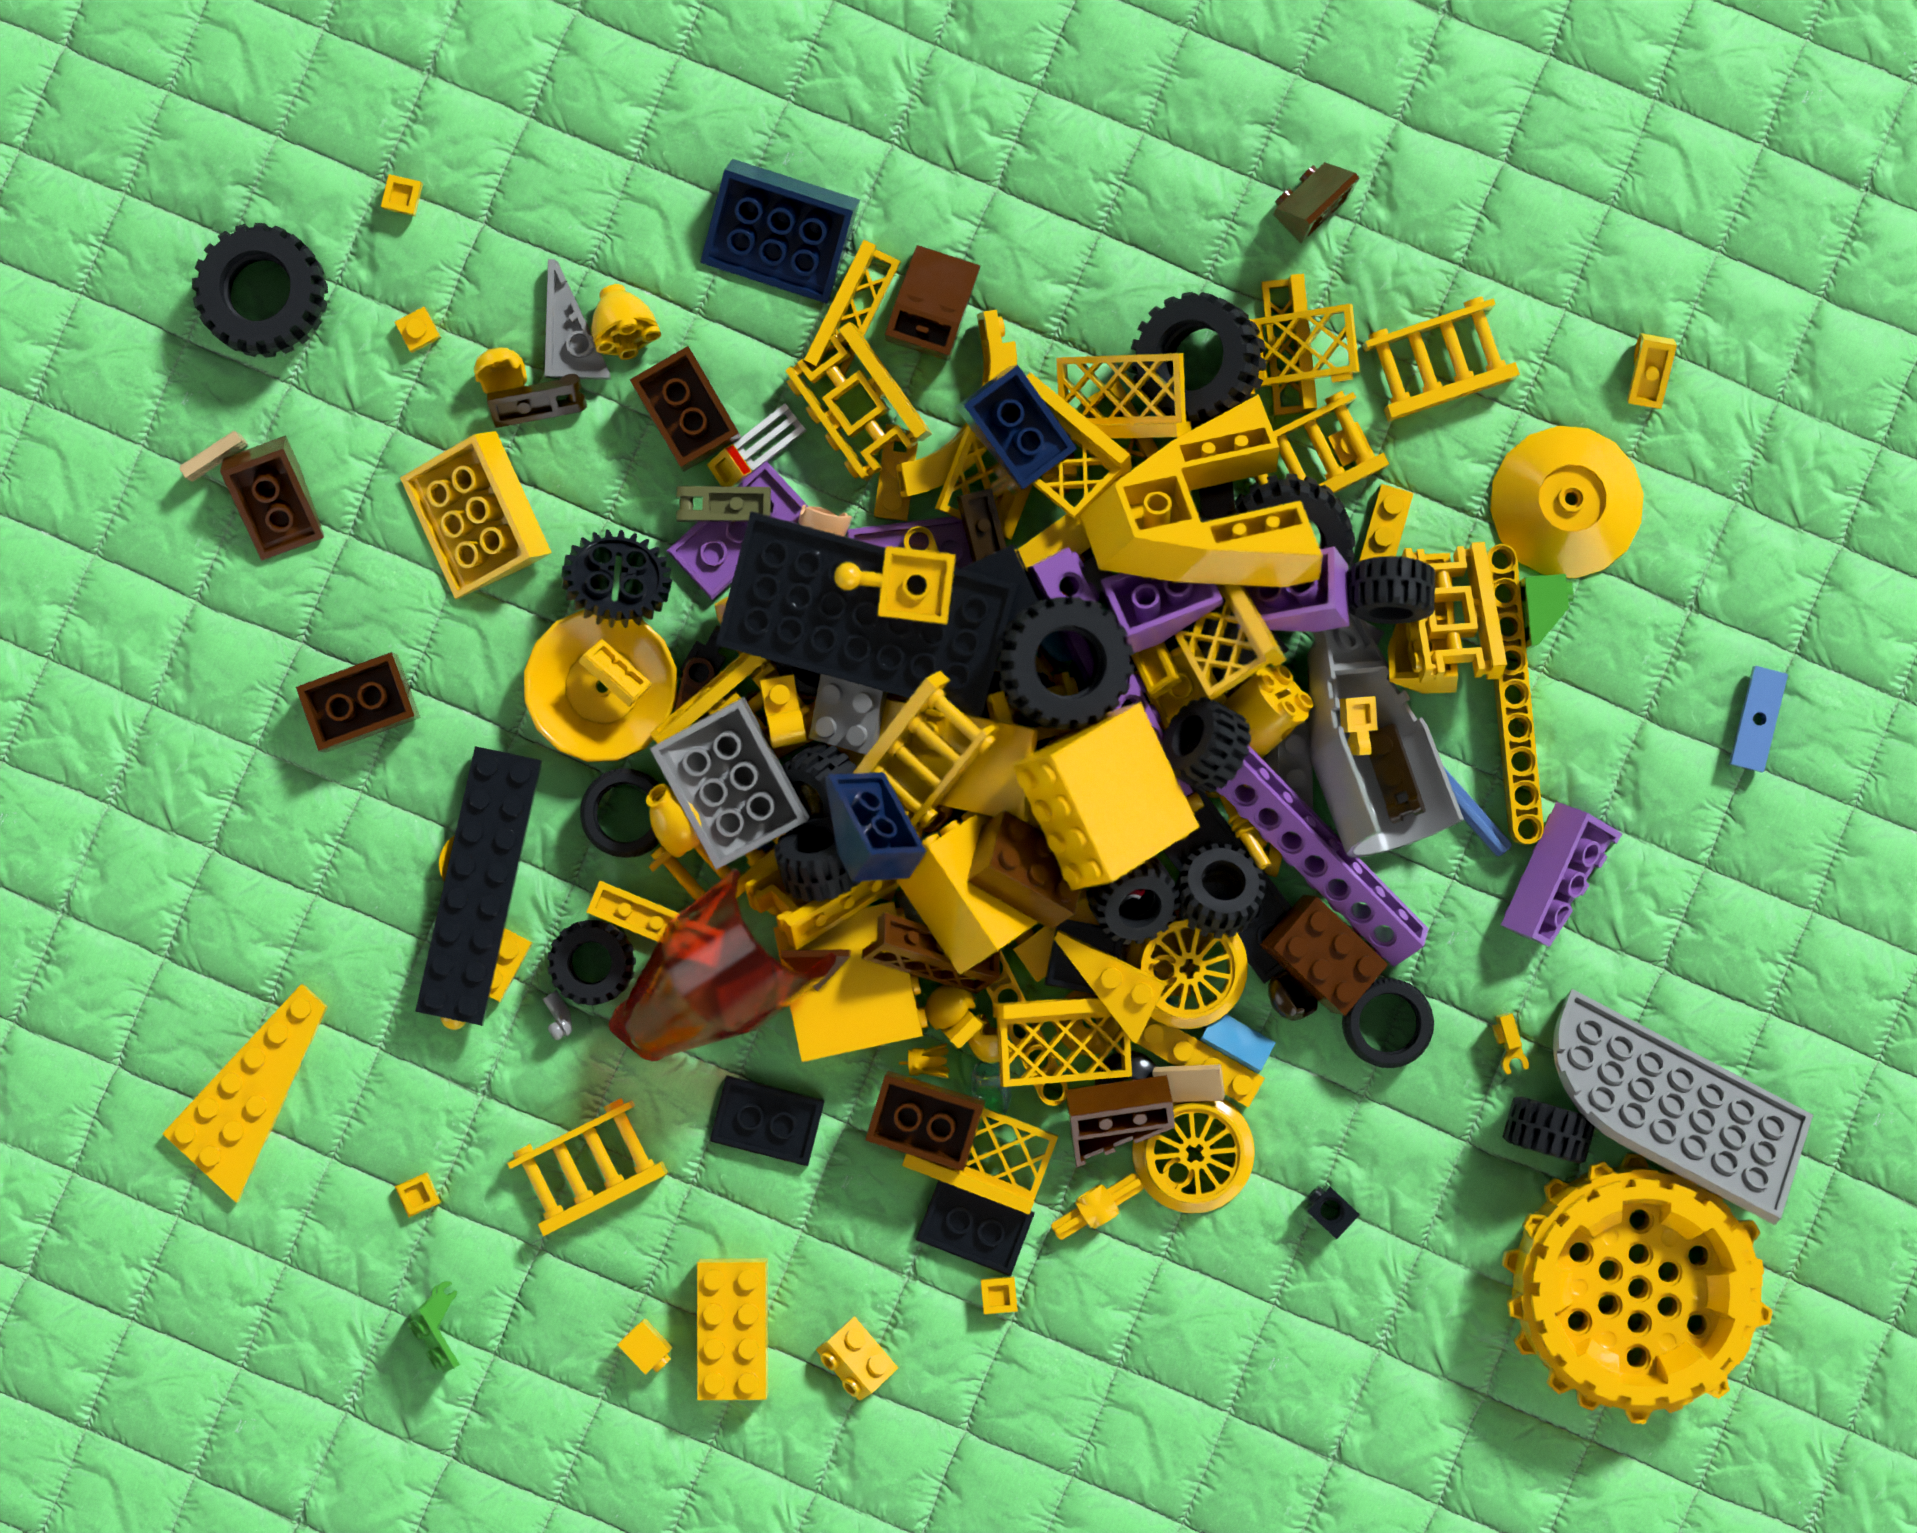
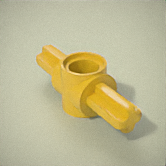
[1051,1173,1144,1240]

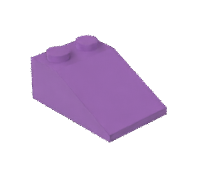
[1237,547,1349,632]
[1101,573,1223,653]

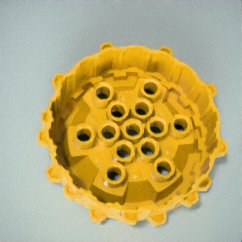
[1502,1153,1773,1424]

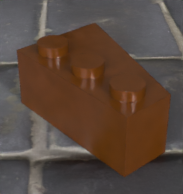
[1066,1075,1175,1168]

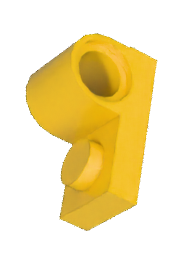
[1627,333,1677,409]
[759,673,806,748]

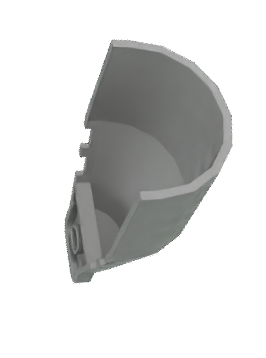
[1307,613,1464,857]

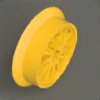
[1126,908,1248,1029]
[1132,1099,1255,1214]

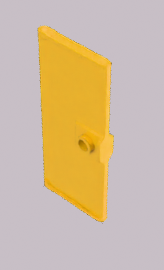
[827,698,1038,823]

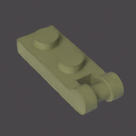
[676,486,771,522]

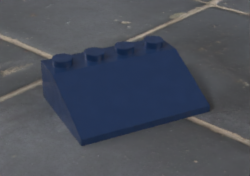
[700,159,860,304]

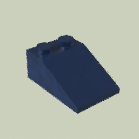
[955,365,1077,489]
[825,772,927,882]

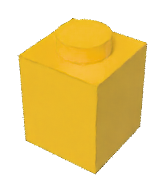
[617,1318,673,1375]

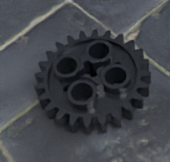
[561,530,672,628]

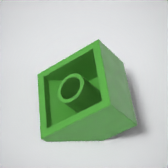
[1520,574,1574,650]

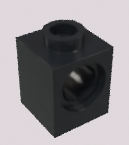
[1304,1184,1360,1239]

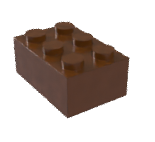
[630,346,741,472]
[296,652,421,753]
[967,810,1081,929]
[1260,894,1388,1016]
[865,1071,986,1171]

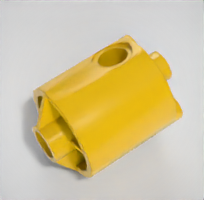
[1222,665,1314,758]

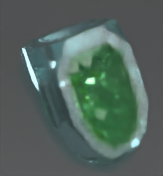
[971,1061,1012,1120]

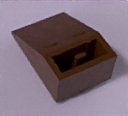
[885,245,981,362]

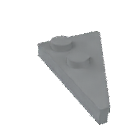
[545,259,611,380]

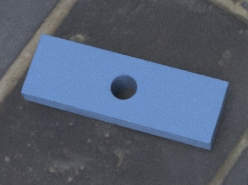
[1729,666,1788,773]

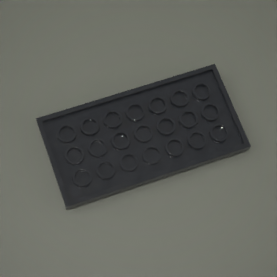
[716,511,1018,717]

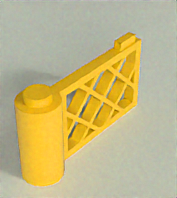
[1249,304,1360,396]

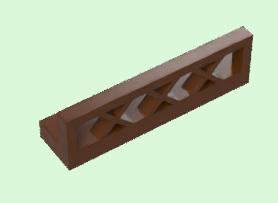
[862,912,1000,994]

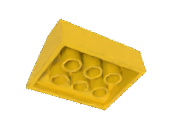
[400,431,552,599]

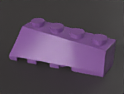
[1501,802,1622,947]

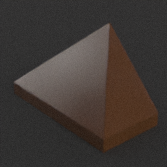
[781,949,851,991]

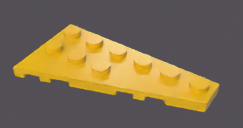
[162,984,328,1203]

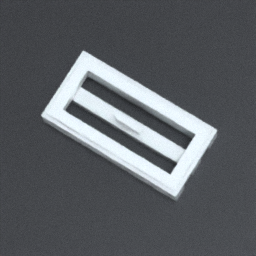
[734,404,806,471]

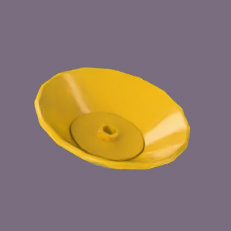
[1490,426,1644,579]
[524,609,677,762]

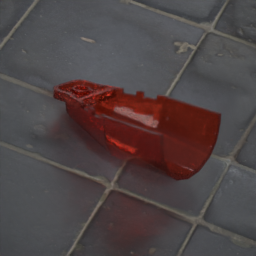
[609,869,837,1061]

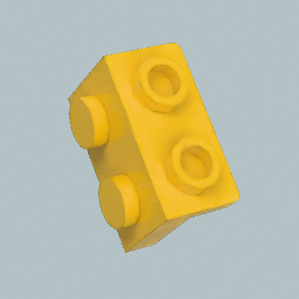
[816,1316,898,1401]

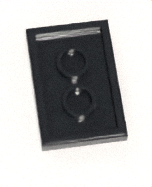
[710,1075,825,1166]
[916,1180,1035,1276]

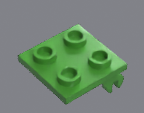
[408,1281,460,1373]

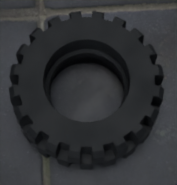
[192,223,328,358]
[1130,292,1267,426]
[1226,474,1356,566]
[995,596,1134,729]

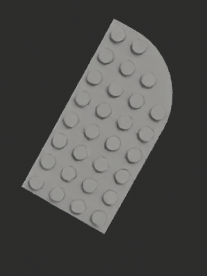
[1553,989,1813,1225]

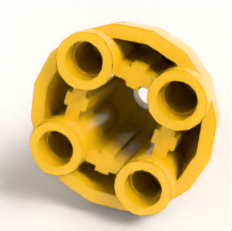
[591,284,661,360]
[646,783,702,857]

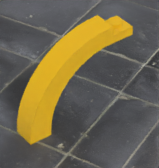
[895,309,1017,498]

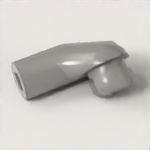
[543,990,572,1040]

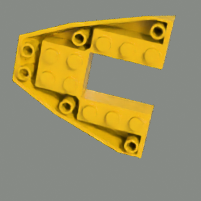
[1080,394,1323,587]

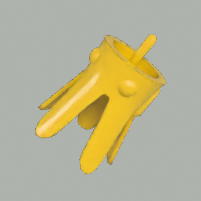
[899,1043,950,1079]

